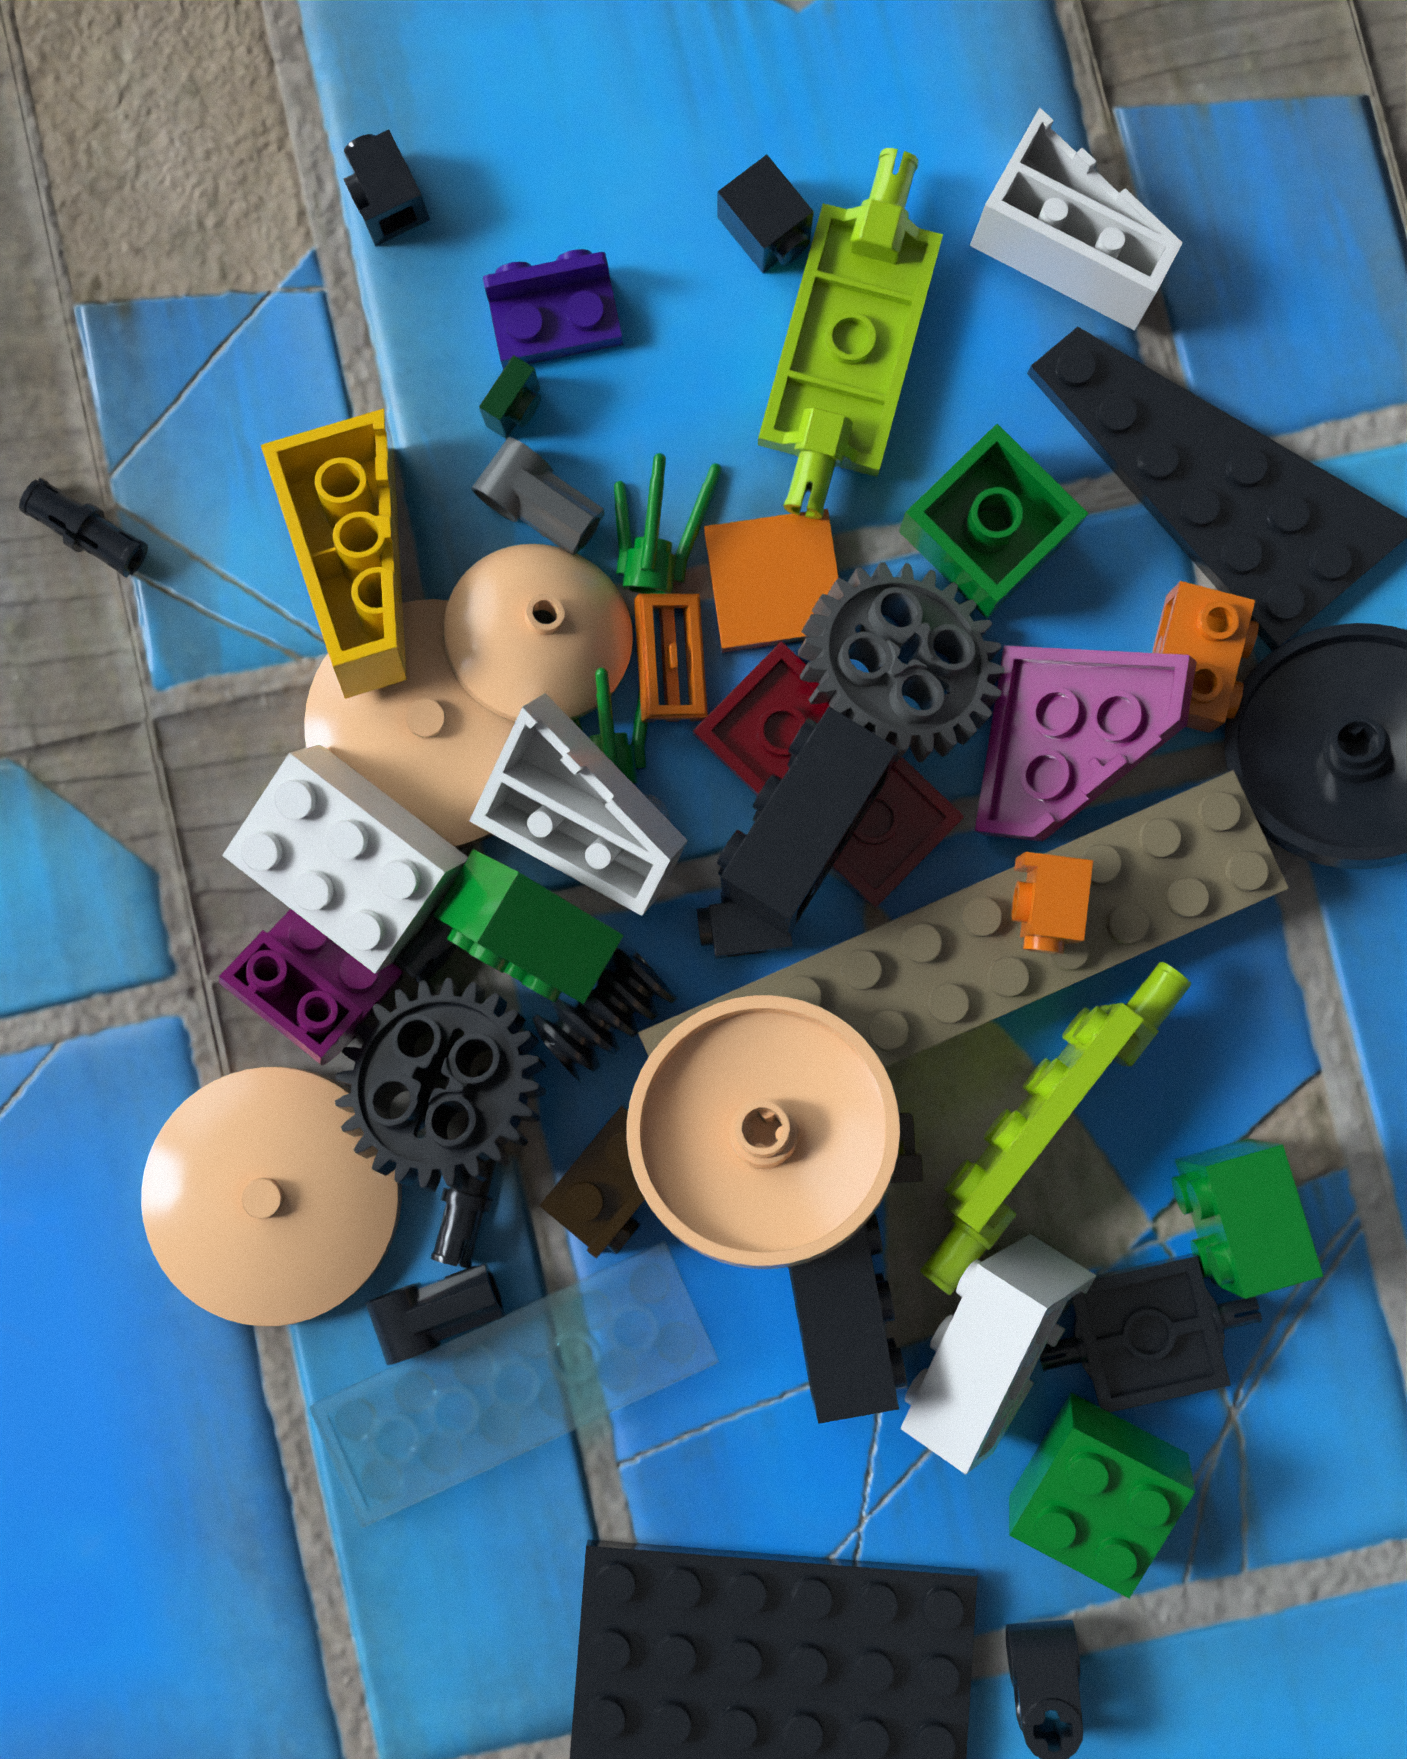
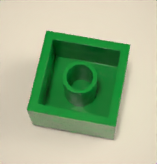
[899,424,1089,619]
[434,849,624,1004]
[1172,1138,1324,1299]
[1009,1392,1196,1599]

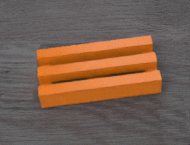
[634,594,708,722]

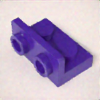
[483,249,623,369]

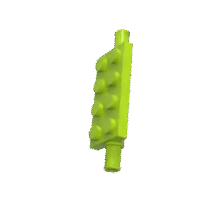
[758,148,943,519]
[920,962,1192,1296]

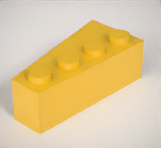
[261,408,407,699]

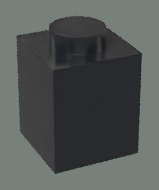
[717,154,814,273]

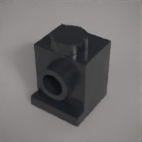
[343,129,430,246]
[696,892,793,959]

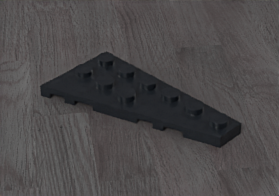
[1027,326,1407,651]

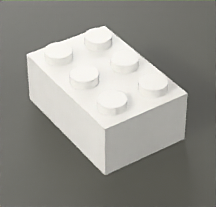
[222,744,468,973]

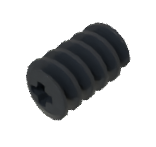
[532,947,678,1083]

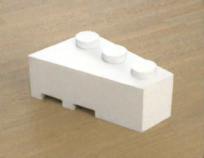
[970,107,1183,331]
[469,693,688,916]
[900,1234,1097,1475]

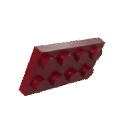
[693,641,964,909]

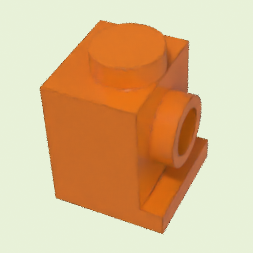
[1012,852,1093,954]

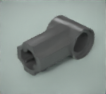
[471,437,605,555]

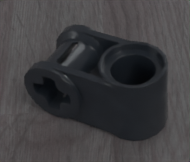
[1005,1619,1084,1759]

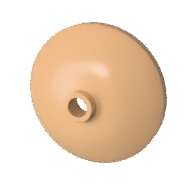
[443,544,633,721]

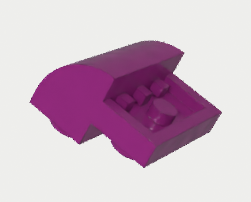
[219,909,403,1065]

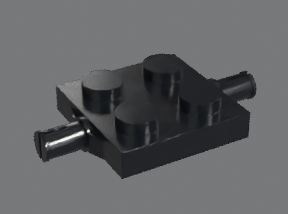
[1040,1253,1262,1412]

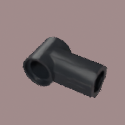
[365,1262,505,1365]

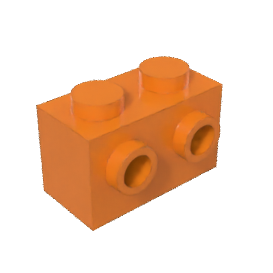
[1152,581,1259,733]

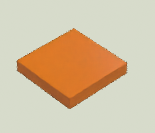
[704,508,838,653]

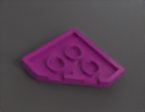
[975,646,1197,841]

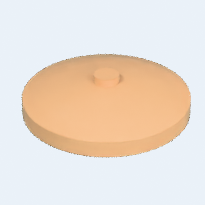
[305,599,515,849]
[626,995,900,1269]
[141,1067,402,1326]

